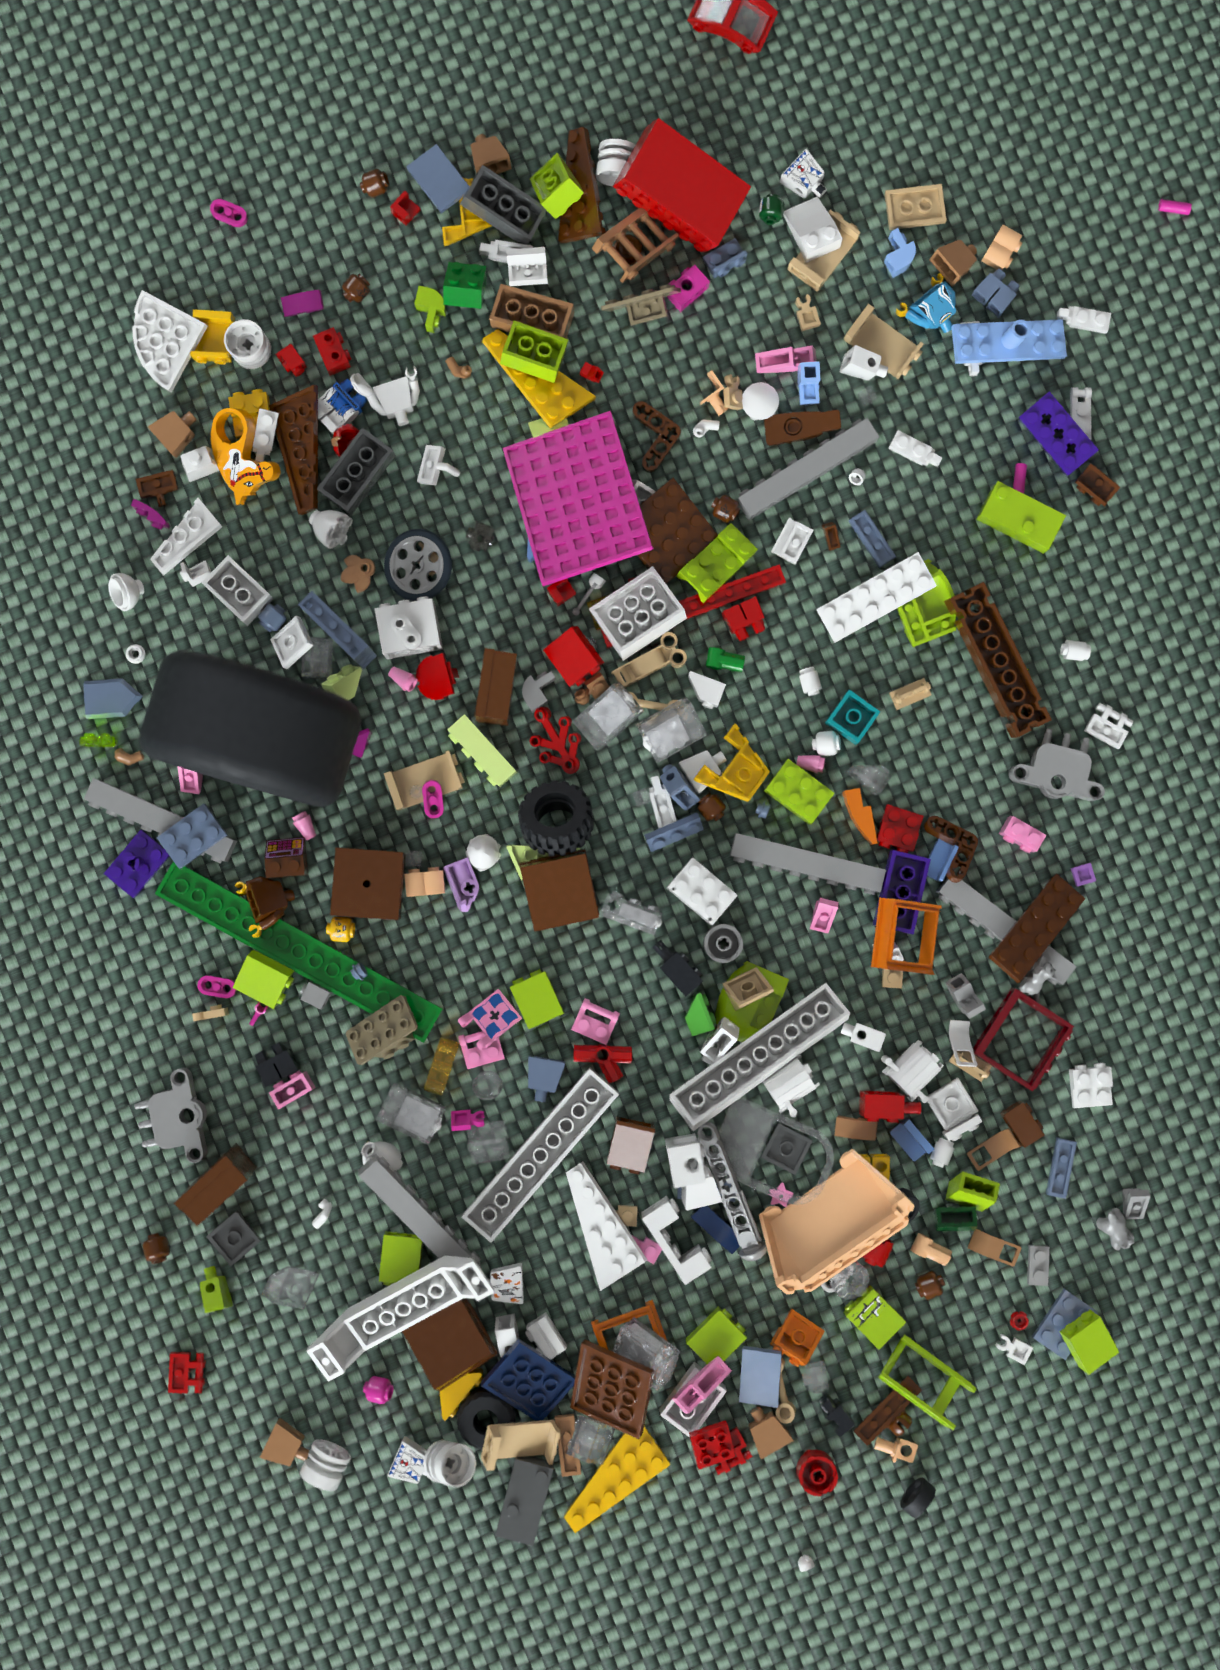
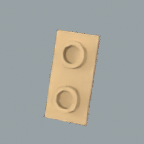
[889,678,932,710]
[949,1051,992,1082]

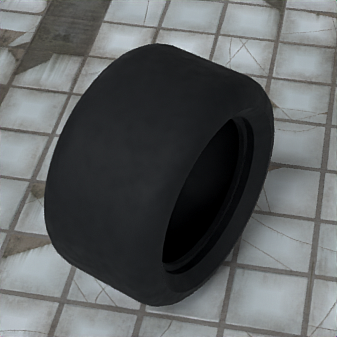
[139,650,361,807]

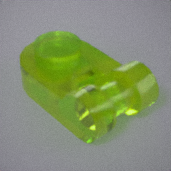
[79,733,117,748]

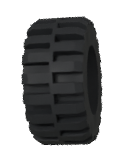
[518,781,594,857]

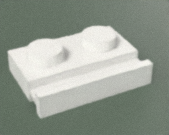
[771,518,813,565]

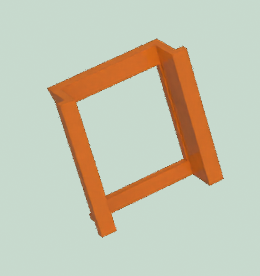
[871,897,942,975]
[591,1299,676,1380]

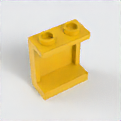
[190,309,235,365]

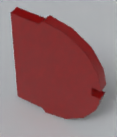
[416,653,459,700]

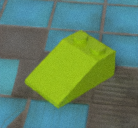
[530,153,584,219]

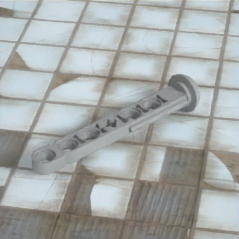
[698,1121,767,1261]

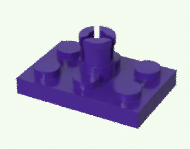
[103,829,170,898]

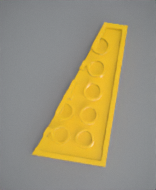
[482,329,596,428]
[564,1426,670,1533]

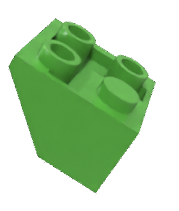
[684,991,717,1036]

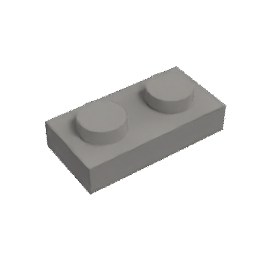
[1027,1245,1050,1286]

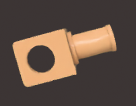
[700,370,728,416]
[874,1436,918,1463]

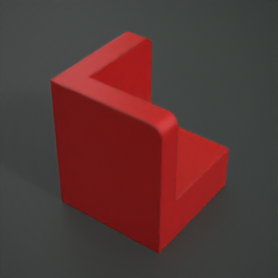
[390,191,420,226]
[547,578,576,606]

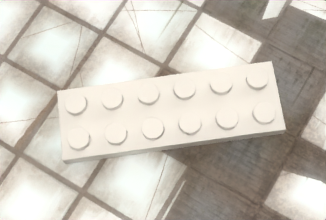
[816,552,937,643]

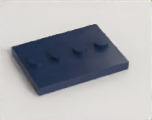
[481,1339,576,1421]

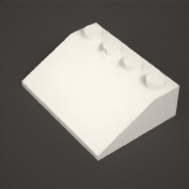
[589,566,687,661]

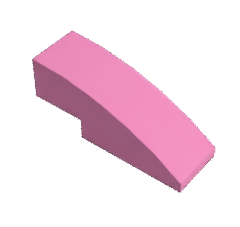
[755,345,817,373]
[672,1356,732,1414]

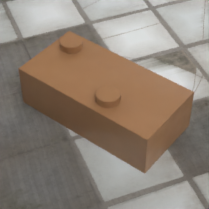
[489,284,575,339]

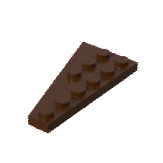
[558,127,606,244]
[269,385,318,515]

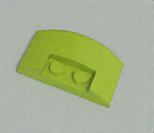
[897,559,956,647]
[715,961,789,1042]

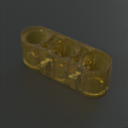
[424,1037,459,1096]

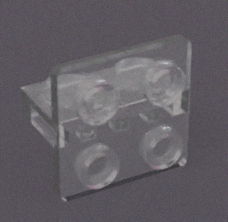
[467,1120,510,1164]

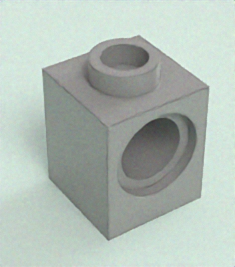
[300,981,332,1010]

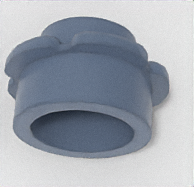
[756,800,771,819]
[351,962,368,981]

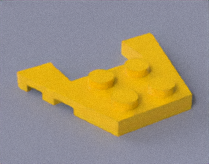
[442,178,492,246]
[693,724,770,802]

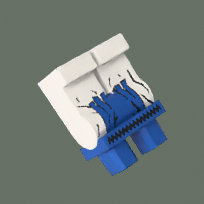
[318,379,367,434]

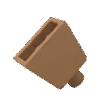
[471,134,512,174]
[930,240,977,287]
[148,411,197,458]
[749,1406,793,1459]
[260,1418,309,1466]

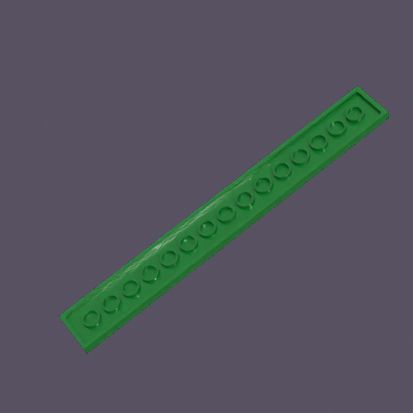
[155,861,443,1043]

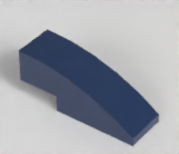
[691,1205,740,1254]

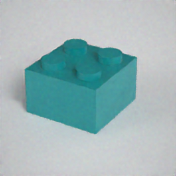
[825,690,881,745]

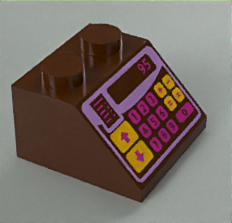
[264,837,308,879]

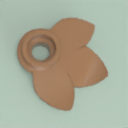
[341,555,375,593]

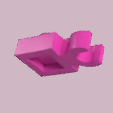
[451,1110,485,1131]

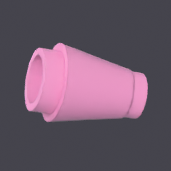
[388,666,418,692]
[796,755,825,774]
[292,811,316,841]

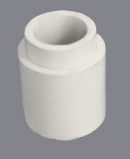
[1060,640,1091,661]
[799,667,822,696]
[930,1138,954,1168]

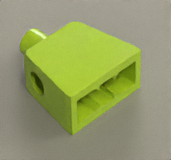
[199,1266,233,1313]

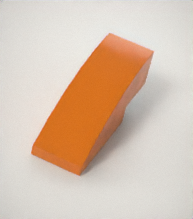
[842,788,878,845]

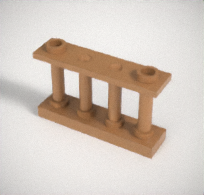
[592,208,678,283]

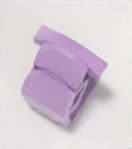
[443,857,479,912]

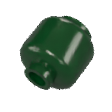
[759,194,785,225]

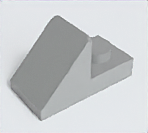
[1122,1188,1150,1219]

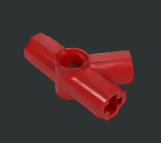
[573,1044,632,1084]

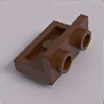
[1075,463,1121,507]

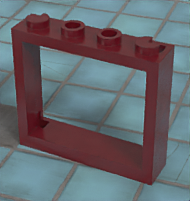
[973,988,1074,1091]

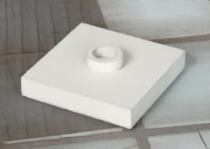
[270,616,314,669]
[927,1078,978,1131]

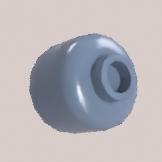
[258,604,287,632]

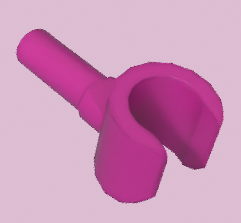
[249,1001,269,1026]

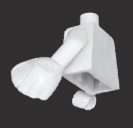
[350,366,420,426]

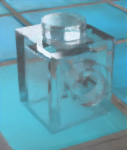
[802,1361,829,1393]

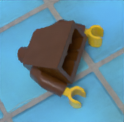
[235,876,295,938]

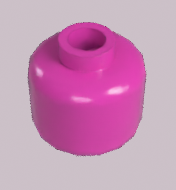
[363,1376,394,1404]

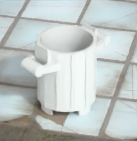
[881,1040,944,1103]
[763,1055,820,1117]

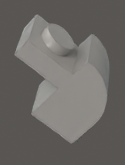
[522,671,556,713]
[945,973,986,1019]

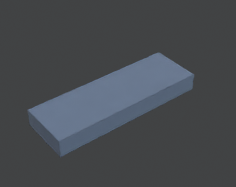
[849,510,896,568]
[1046,1137,1077,1199]

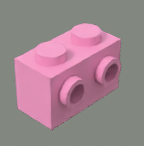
[999,816,1046,854]
[269,1070,316,1110]

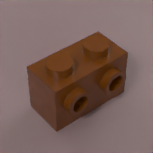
[1000,1101,1044,1148]

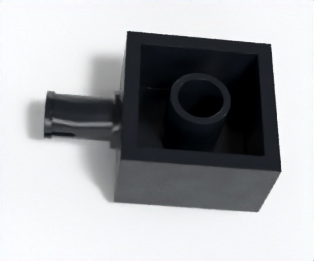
[652,940,703,997]

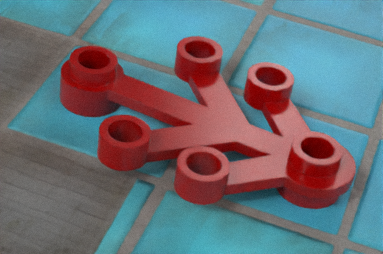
[529,706,581,774]

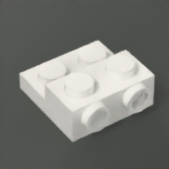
[1069,1063,1113,1108]

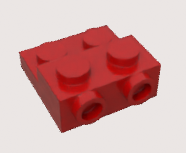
[876,804,923,853]

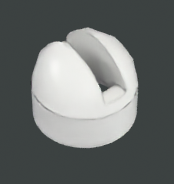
[849,468,866,485]
[798,1555,815,1572]

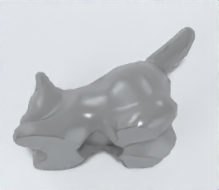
[1019,955,1057,1003]
[1096,1208,1135,1250]

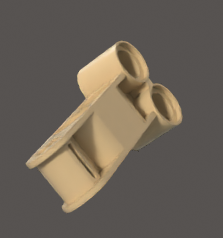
[611,632,687,690]

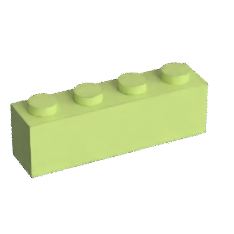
[447,714,517,787]

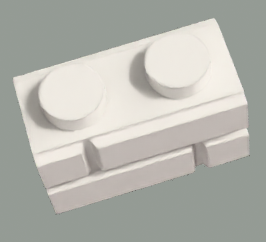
[525,1312,567,1359]

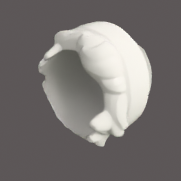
[465,834,501,872]

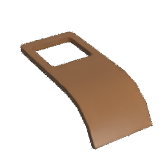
[967,1128,1021,1171]
[968,1229,1021,1267]

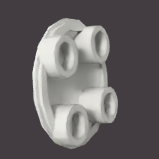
[742,382,779,420]

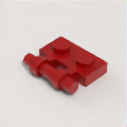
[168,1352,206,1394]
[713,1427,753,1475]

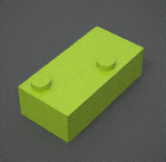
[976,481,1066,554]

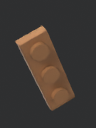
[555,1414,581,1477]

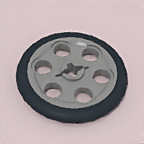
[384,529,452,601]

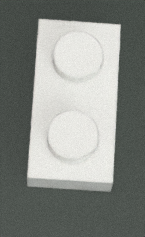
[942,1113,982,1141]

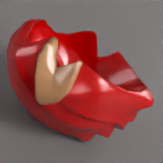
[331,424,359,457]

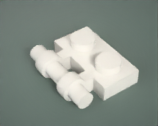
[1084,703,1133,749]

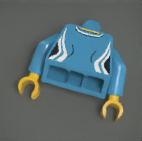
[896,273,956,333]

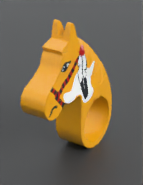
[211,408,281,505]

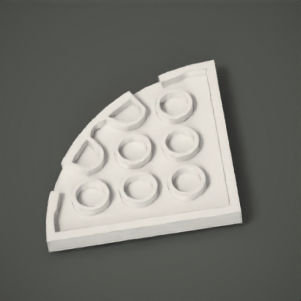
[132,290,208,393]

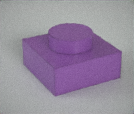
[1071,863,1096,887]

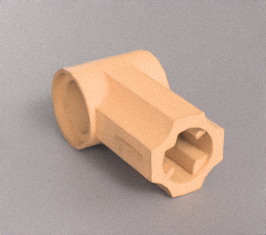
[910,1233,952,1266]

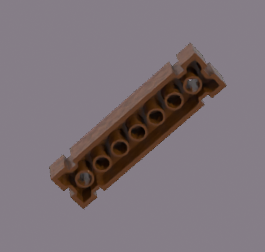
[944,582,1052,738]

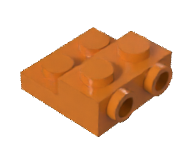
[770,1309,825,1367]

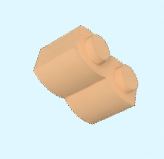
[982,225,1023,270]
[404,867,446,897]

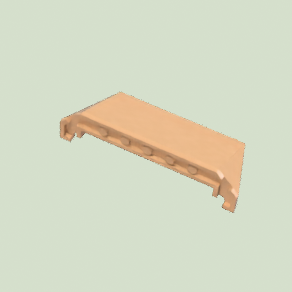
[759,1149,915,1294]

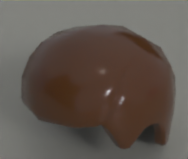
[614,234,642,265]

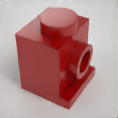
[275,343,307,377]

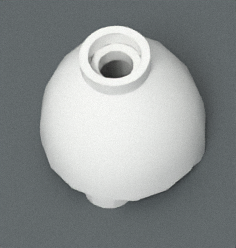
[309,510,353,549]
[361,1141,403,1172]

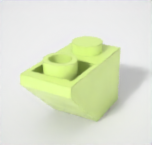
[321,665,362,701]

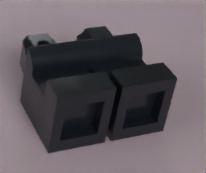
[255,1041,301,1087]
[818,1393,855,1437]

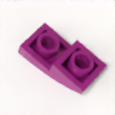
[281,289,324,317]
[131,499,170,530]

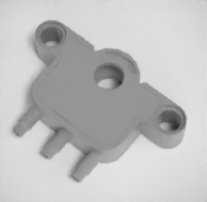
[1009,728,1105,801]
[134,1068,207,1163]

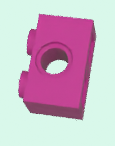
[666,265,710,312]

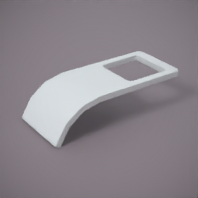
[949,1020,977,1067]

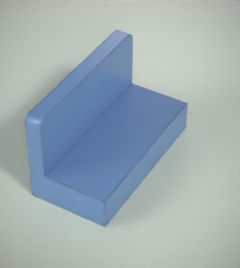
[927,839,959,882]
[889,1118,934,1161]

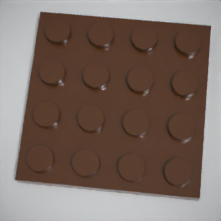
[638,477,718,584]
[570,1340,655,1439]

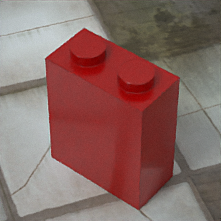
[543,626,604,687]

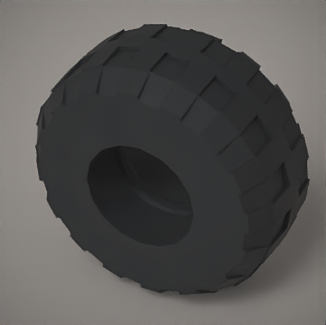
[457,1388,516,1450]

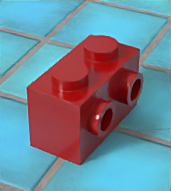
[313,327,352,376]

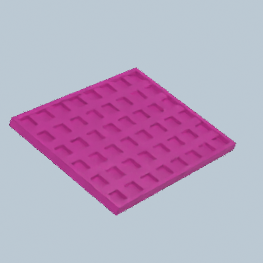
[503,411,653,586]

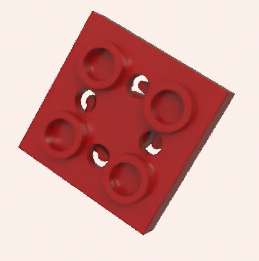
[689,1420,735,1470]

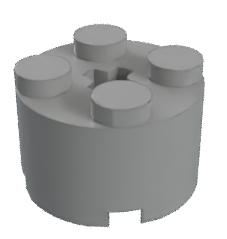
[703,924,743,963]

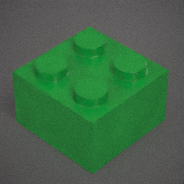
[443,262,486,309]

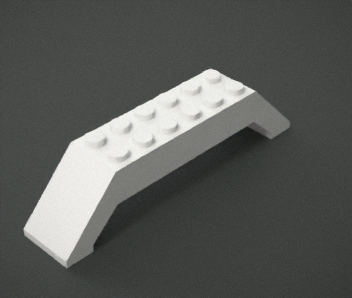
[307,1255,495,1381]

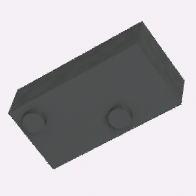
[460,165,547,245]
[495,1456,554,1546]

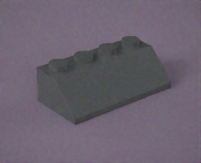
[317,428,396,516]

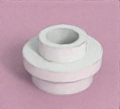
[126,644,145,664]

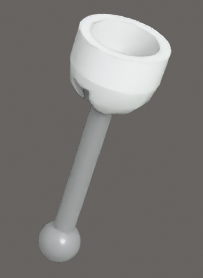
[572,573,606,616]

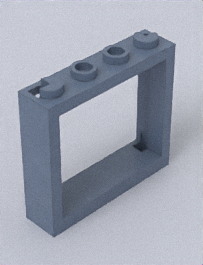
[298,591,377,669]

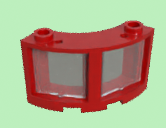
[687,0,778,54]

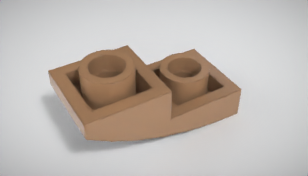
[834,1115,878,1141]

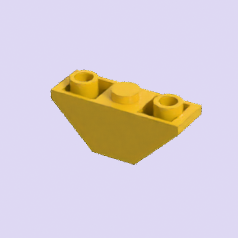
[440,1368,484,1421]

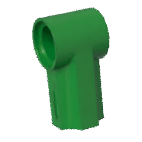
[705,647,745,673]

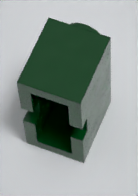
[935,1207,977,1231]

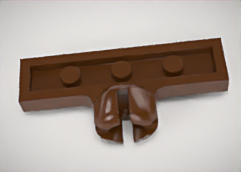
[853,1375,922,1446]

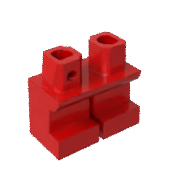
[722,596,765,642]

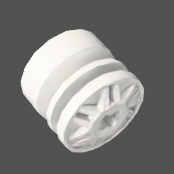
[596,139,635,186]
[224,319,271,369]
[300,1439,351,1491]
[423,1440,476,1487]

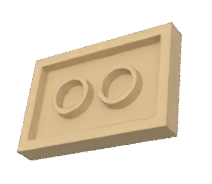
[884,184,947,230]

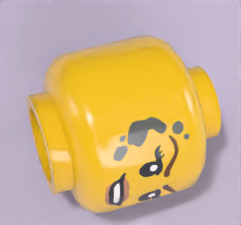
[326,917,355,942]

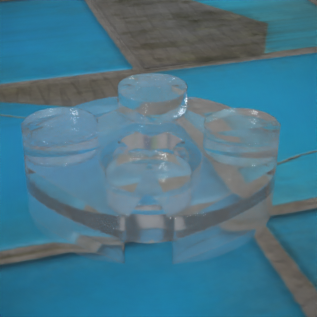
[830,1260,869,1299]

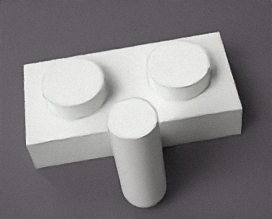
[417,445,460,486]

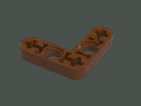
[633,401,681,473]
[924,816,978,883]

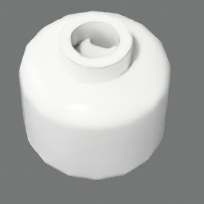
[812,731,841,756]

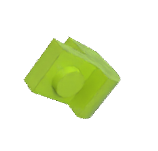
[414,286,446,333]

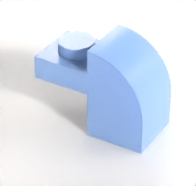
[884,228,916,278]
[798,361,820,405]

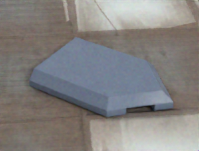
[83,678,143,719]

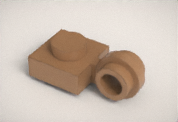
[575,672,611,705]

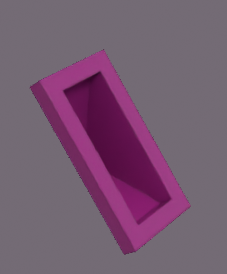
[352,728,372,758]

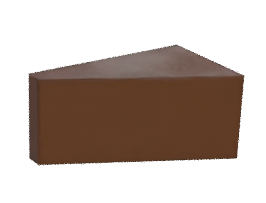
[821,522,841,551]

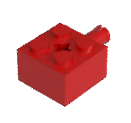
[859,1090,921,1123]

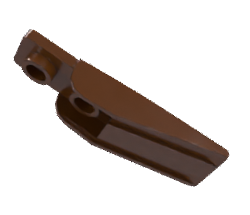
[764,410,842,446]

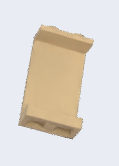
[788,209,861,292]
[844,304,923,379]
[384,751,465,811]
[481,1420,561,1471]

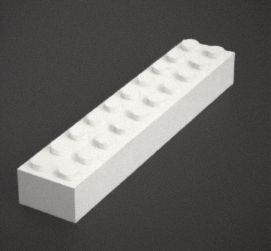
[670,983,850,1131]
[462,1067,619,1243]

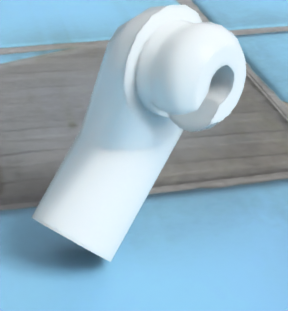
[693,420,719,438]
[312,1199,332,1229]

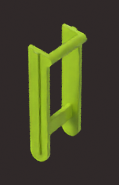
[878,1334,977,1430]

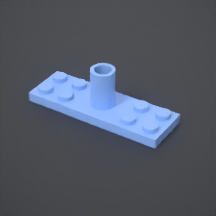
[951,319,1067,364]

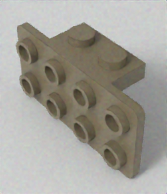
[601,284,681,326]
[346,995,417,1065]

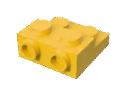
[228,389,270,438]

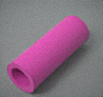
[1158,199,1192,215]
[1013,463,1027,494]

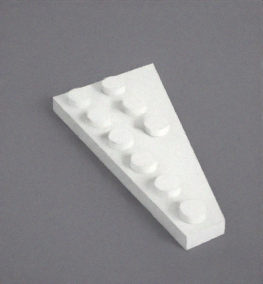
[566,1161,647,1291]

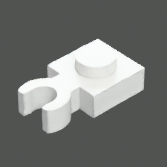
[995,1334,1033,1365]

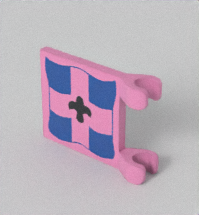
[458,989,522,1051]

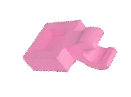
[632,1235,662,1264]

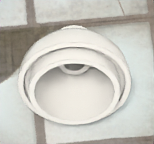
[108,573,144,611]

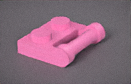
[571,998,620,1045]
[458,1031,505,1069]

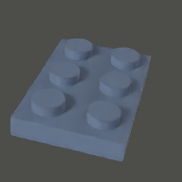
[157,804,228,869]
[1032,1289,1098,1360]

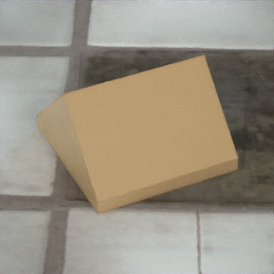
[723,967,774,1011]

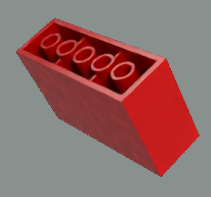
[612,118,751,253]

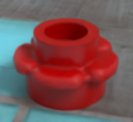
[1009,1311,1029,1331]

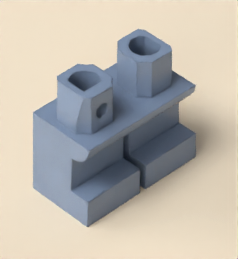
[972,269,1020,318]

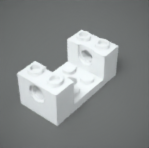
[665,1133,709,1188]
[641,1196,712,1285]

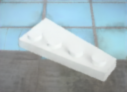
[150,497,222,575]

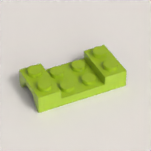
[676,523,758,603]

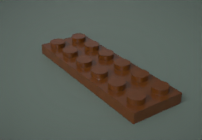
[988,873,1085,983]

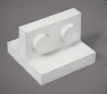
[507,247,548,286]

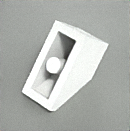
[688,671,726,709]

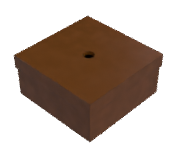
[475,648,517,726]
[330,847,406,920]
[519,848,600,932]
[174,1143,257,1226]
[402,1298,499,1391]

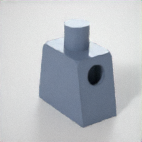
[660,764,700,811]
[528,1055,565,1102]

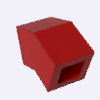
[580,362,604,383]

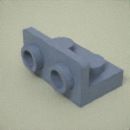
[702,238,748,278]

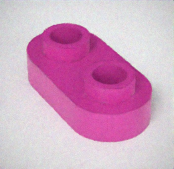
[210,199,248,227]
[422,780,444,819]
[197,975,237,998]

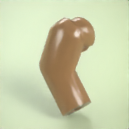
[445,357,472,379]
[114,748,144,765]

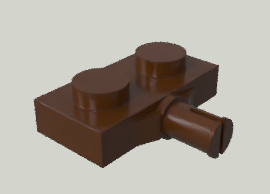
[136,470,179,507]

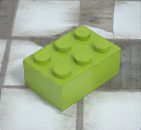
[500,320,568,383]
[764,759,835,825]

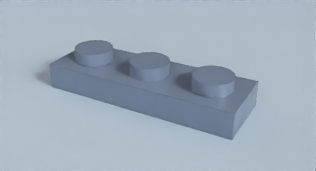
[644,813,704,852]

